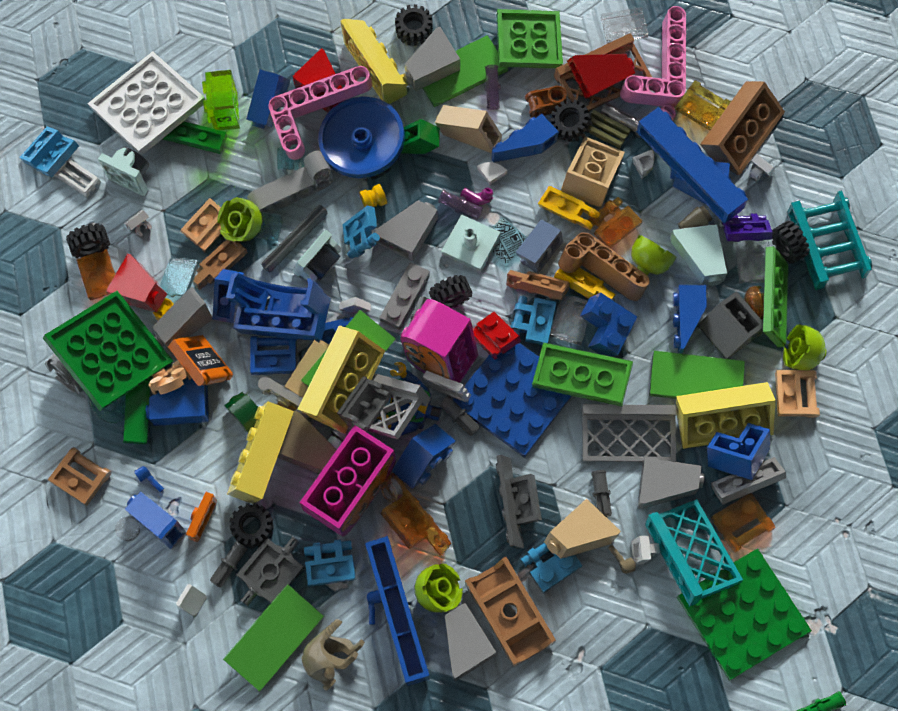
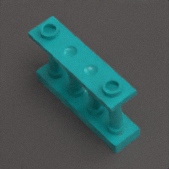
[787,190,872,290]

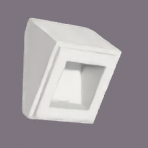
[176,584,207,616]

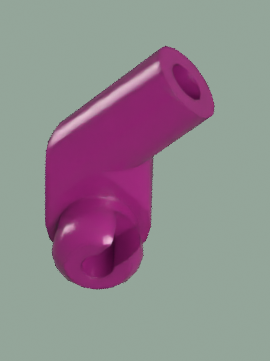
[460,187,494,206]

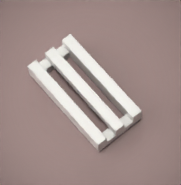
[54,159,101,198]
[423,371,471,402]

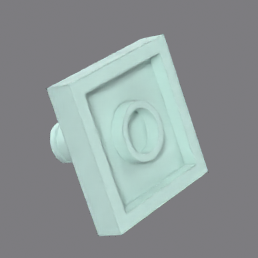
[441,214,501,272]

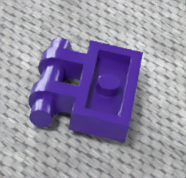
[721,213,773,242]

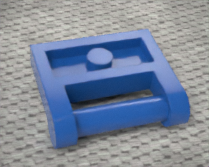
[250,336,297,375]

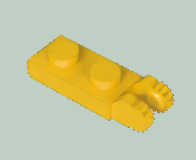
[538,186,600,230]

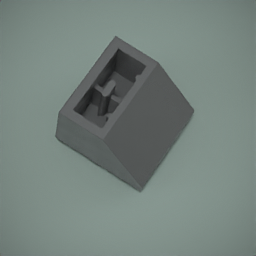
[698,291,763,359]

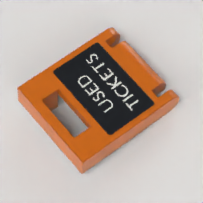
[168,335,233,386]

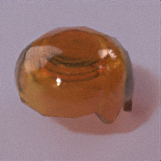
[744,286,764,319]

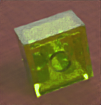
[202,70,240,130]

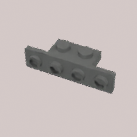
[496,455,542,549]

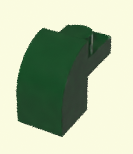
[224,392,258,434]

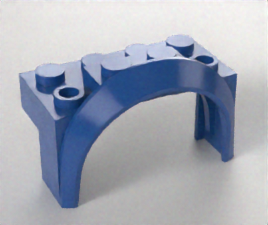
[226,273,331,341]

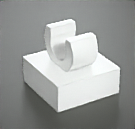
[749,154,775,181]
[124,210,152,237]
[631,536,660,565]

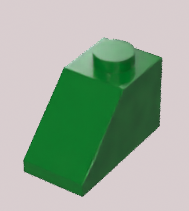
[401,119,440,154]

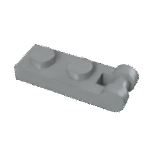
[258,377,309,419]

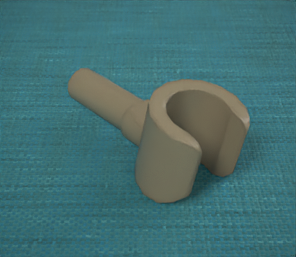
[608,545,636,574]

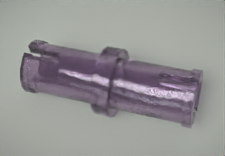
[484,65,501,110]
[438,189,483,220]

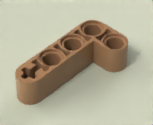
[558,232,650,301]

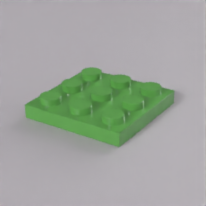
[496,9,563,69]

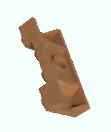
[465,557,556,667]

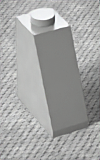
[403,27,460,91]
[374,200,438,261]
[152,287,212,351]
[637,458,704,509]
[445,603,496,681]

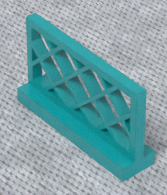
[645,499,743,606]

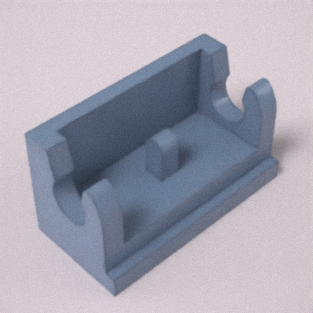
[516,219,563,274]

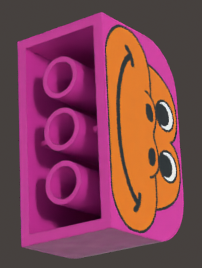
[400,299,478,383]
[299,425,396,537]

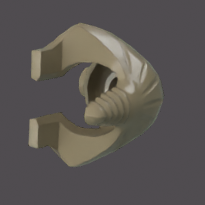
[302,619,365,691]

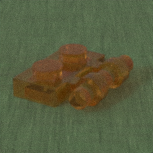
[588,197,642,249]

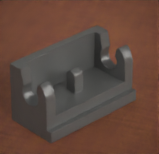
[337,376,392,432]

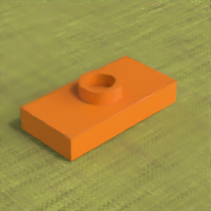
[186,492,217,542]

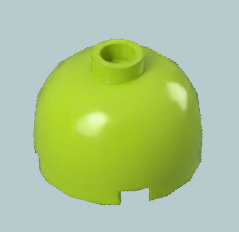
[217,197,262,242]
[631,235,677,276]
[783,324,827,371]
[414,564,463,613]

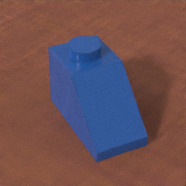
[212,269,244,324]

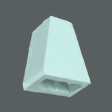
[670,224,727,286]

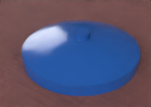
[318,96,405,178]

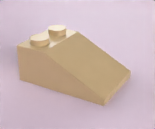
[561,136,625,208]

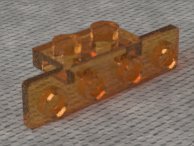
[380,473,451,556]

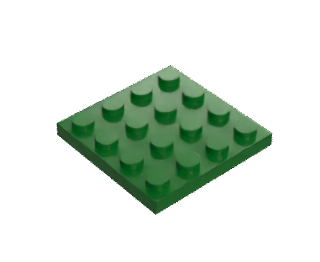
[43,291,173,411]
[677,548,812,681]

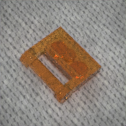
[711,493,775,553]

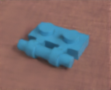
[342,205,380,259]
[510,296,557,345]
[304,539,356,587]
[520,540,582,593]

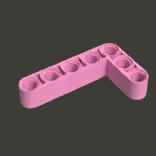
[620,6,686,107]
[268,66,372,160]

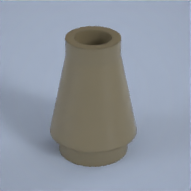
[677,206,712,229]

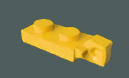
[554,268,615,300]

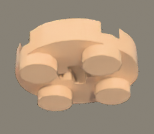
[148,361,191,395]

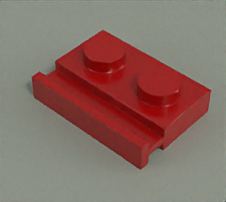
[473,312,521,360]

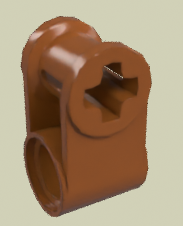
[525,86,567,118]

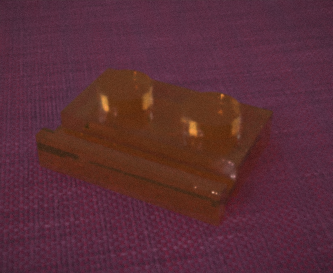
[76,249,116,301]

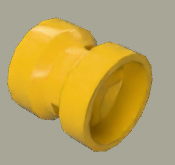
[359,184,388,208]

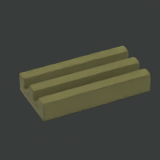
[589,110,631,149]

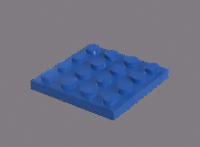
[453,343,572,458]

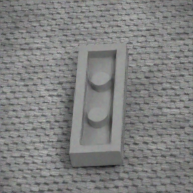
[379,262,430,330]
[711,457,786,504]

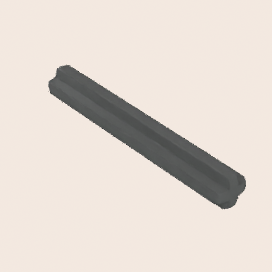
[261,205,328,272]

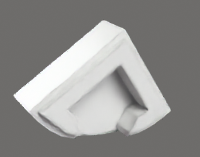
[632,149,655,178]
[477,162,507,185]
[339,297,371,313]

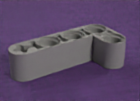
[247,151,333,217]

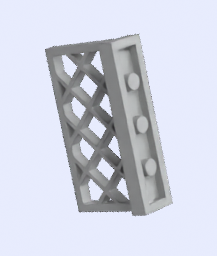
[368,373,430,440]
[582,404,677,462]

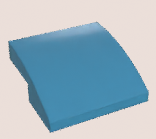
[19,126,79,178]

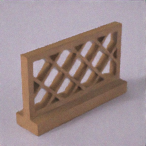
[554,33,652,117]

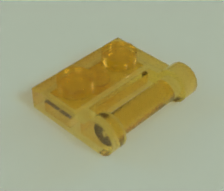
[675,80,731,131]

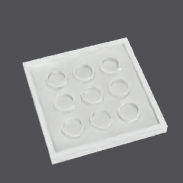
[88,51,206,155]

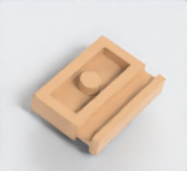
[180,198,222,252]

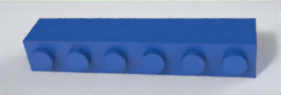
[637,107,748,224]
[365,536,430,686]

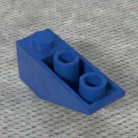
[492,114,559,162]
[672,285,707,354]

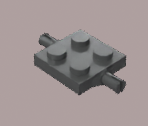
[237,537,304,606]

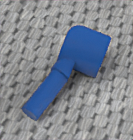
[134,466,164,493]
[367,590,381,625]

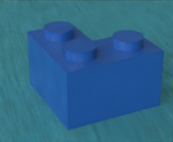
[580,293,637,357]
[707,423,770,480]
[392,424,456,489]

